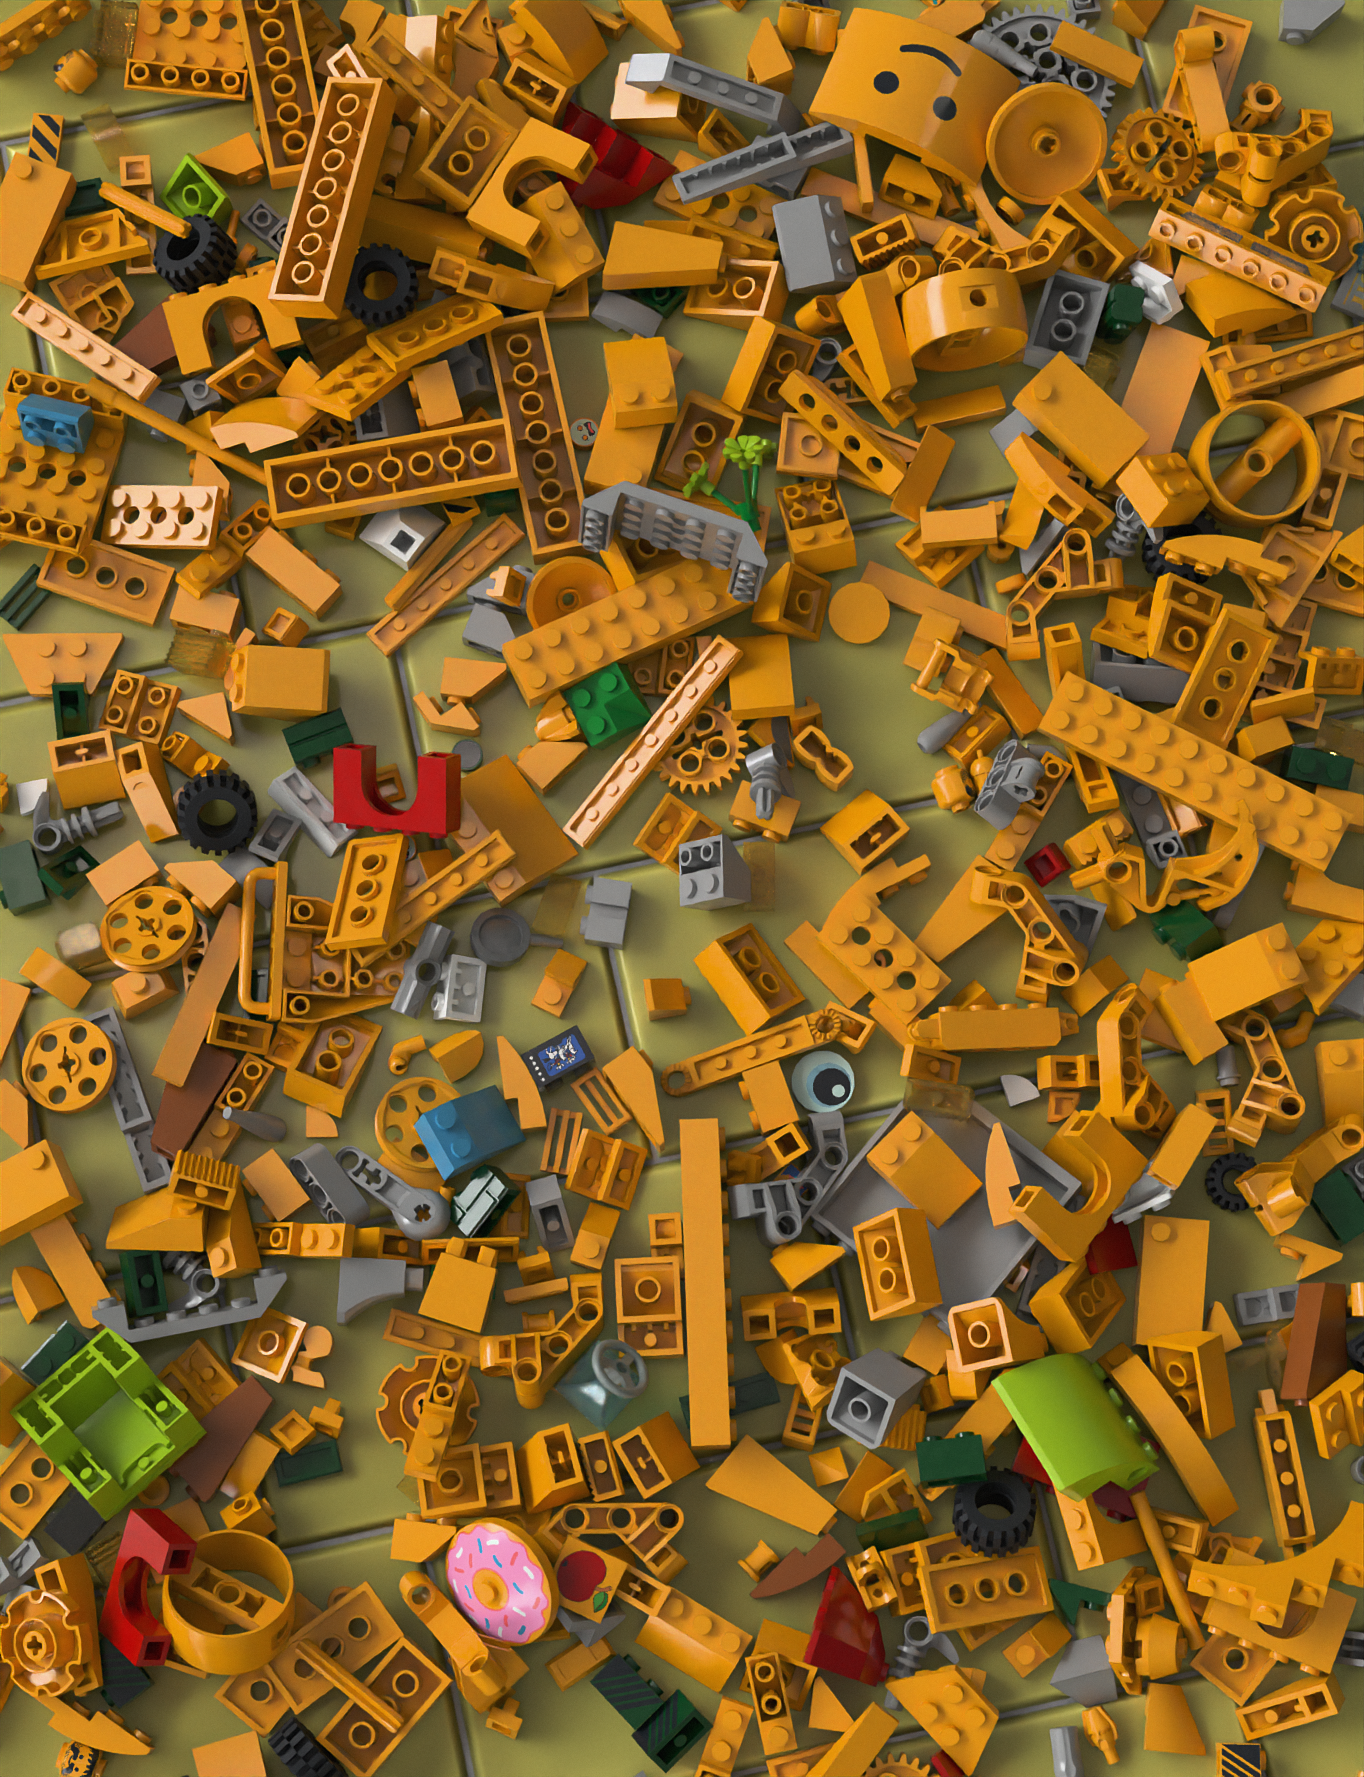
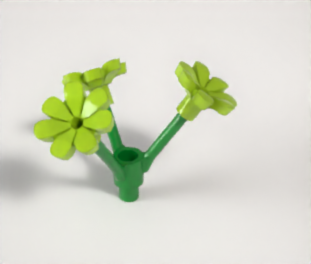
[682,435,779,532]

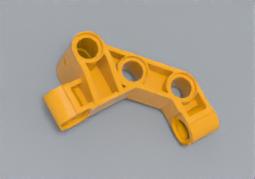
[1215,108,1334,207]
[931,215,1080,286]
[795,251,937,336]
[1005,528,1125,662]
[970,865,1089,1003]
[1093,983,1177,1139]
[1216,1009,1306,1148]
[1234,1114,1364,1236]
[479,1272,605,1409]
[532,1501,689,1586]
[399,1570,530,1715]

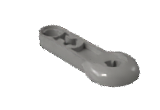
[335,1146,451,1241]

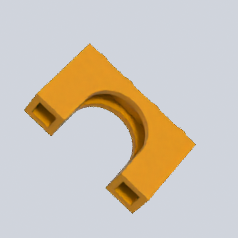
[365,12,499,104]
[466,117,599,260]
[162,266,306,378]
[1283,784,1364,924]
[1153,971,1305,1066]
[1146,1103,1218,1191]
[1008,1110,1149,1262]
[1052,1482,1148,1571]
[1201,1548,1357,1677]

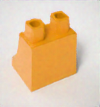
[418,1236,499,1333]
[948,1297,1048,1373]

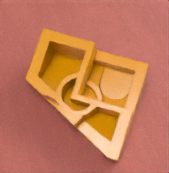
[1143,1682,1206,1756]

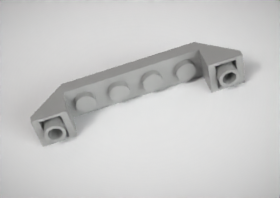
[624,53,802,137]
[1106,685,1188,870]
[91,1265,287,1343]

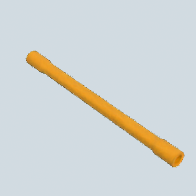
[84,377,267,486]

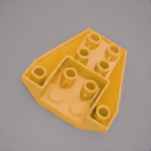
[281,895,410,1024]

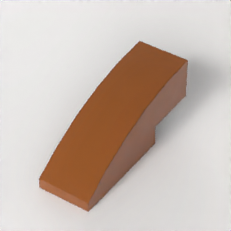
[749,1533,847,1599]

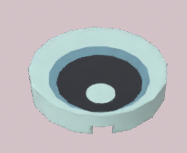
[791,1051,855,1113]

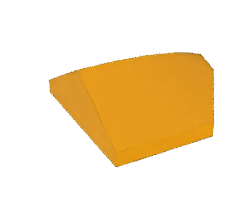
[860,1468,934,1525]

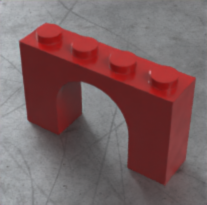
[333,743,461,838]
[1010,1435,1161,1522]
[98,1508,198,1667]

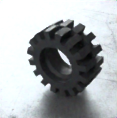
[1205,1152,1260,1212]

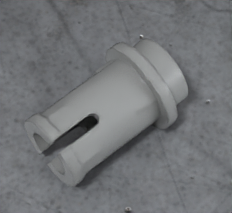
[1216,1046,1242,1088]

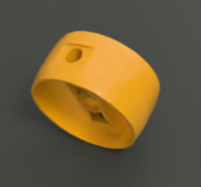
[900,268,1028,372]
[1187,400,1321,529]
[162,1529,296,1675]

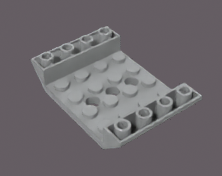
[578,481,768,603]

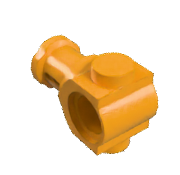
[1228,80,1286,133]

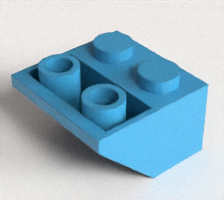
[17,393,95,454]

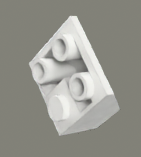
[359,505,446,571]

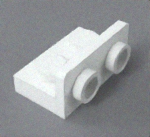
[1129,260,1183,325]
[431,954,487,1024]
[1112,1158,1175,1225]

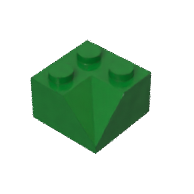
[563,662,653,750]

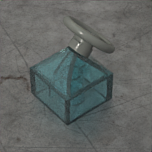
[552,1339,649,1432]

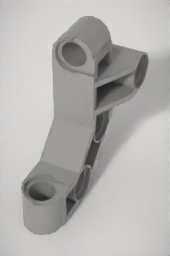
[727,1111,848,1248]

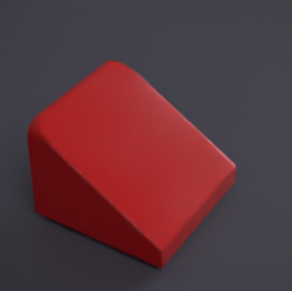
[1024,842,1072,888]
[929,1749,965,1777]

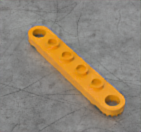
[660,1009,843,1097]

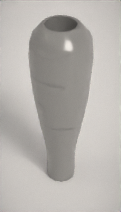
[970,30,1039,78]
[917,701,982,754]
[223,1107,287,1142]

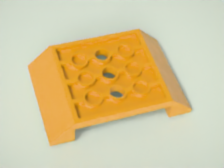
[124,0,251,101]
[0,367,132,555]

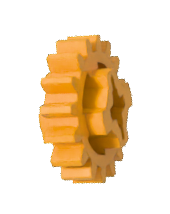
[292,412,358,454]

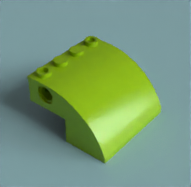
[9,1327,207,1522]
[991,1353,1160,1503]

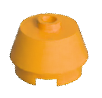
[1135,1613,1188,1680]

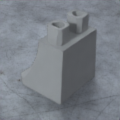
[337,1257,424,1326]
[826,1348,927,1449]

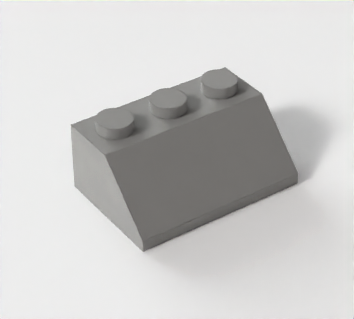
[772,194,857,295]
[1023,269,1110,369]
[1090,641,1189,705]

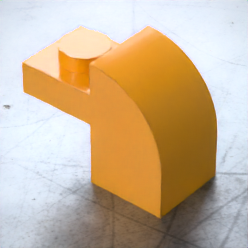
[745,1121,813,1181]

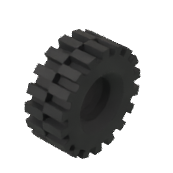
[268,1716,349,1777]

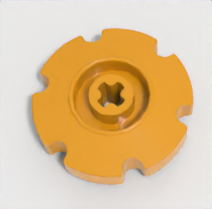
[1263,185,1364,281]
[376,1355,480,1456]
[0,1589,92,1697]

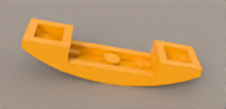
[119,155,158,276]

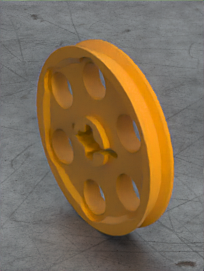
[100,886,197,973]
[22,1017,117,1114]
[374,1077,462,1172]

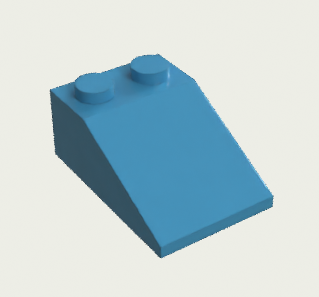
[413,1085,526,1181]

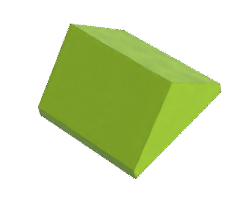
[159,153,233,225]

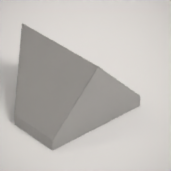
[1043,894,1107,957]
[1049,1634,1118,1707]

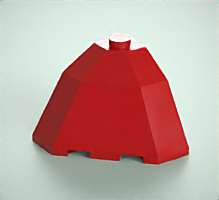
[557,101,677,209]
[802,1566,890,1687]

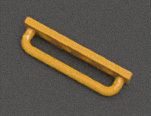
[778,369,908,495]
[238,861,288,1022]

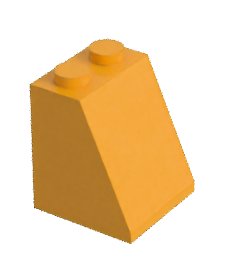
[610,62,707,143]
[229,645,331,723]
[0,1355,38,1448]

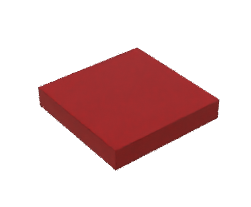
[1085,1213,1138,1275]

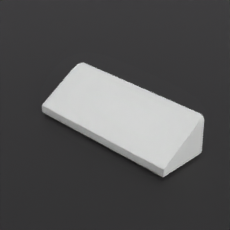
[268,766,358,858]

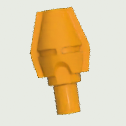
[1082,1705,1120,1765]

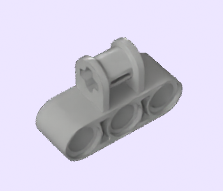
[974,739,1046,830]

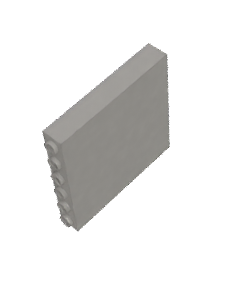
[810,1083,1082,1337]

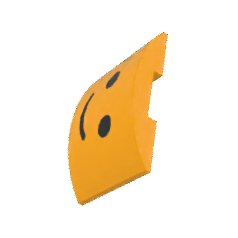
[808,8,1021,187]

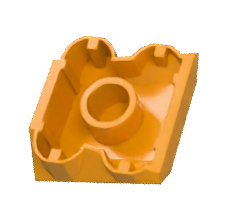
[782,1333,852,1413]

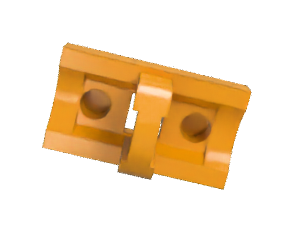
[844,1546,899,1613]

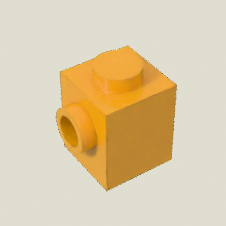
[219,1490,277,1537]

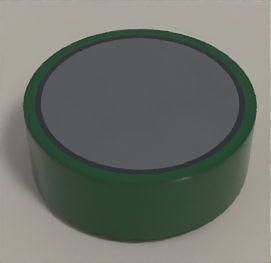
[452,739,483,772]

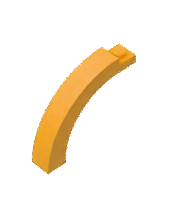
[1043,622,1120,814]
[1097,1342,1239,1527]

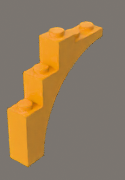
[1187,1500,1364,1628]

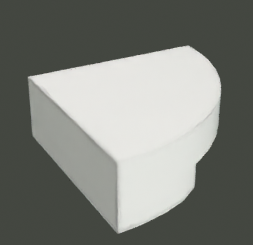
[16,778,49,816]
[999,1075,1041,1107]

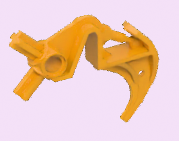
[1069,798,1259,913]

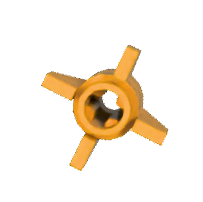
[534,690,587,742]

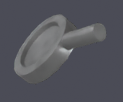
[470,908,563,967]

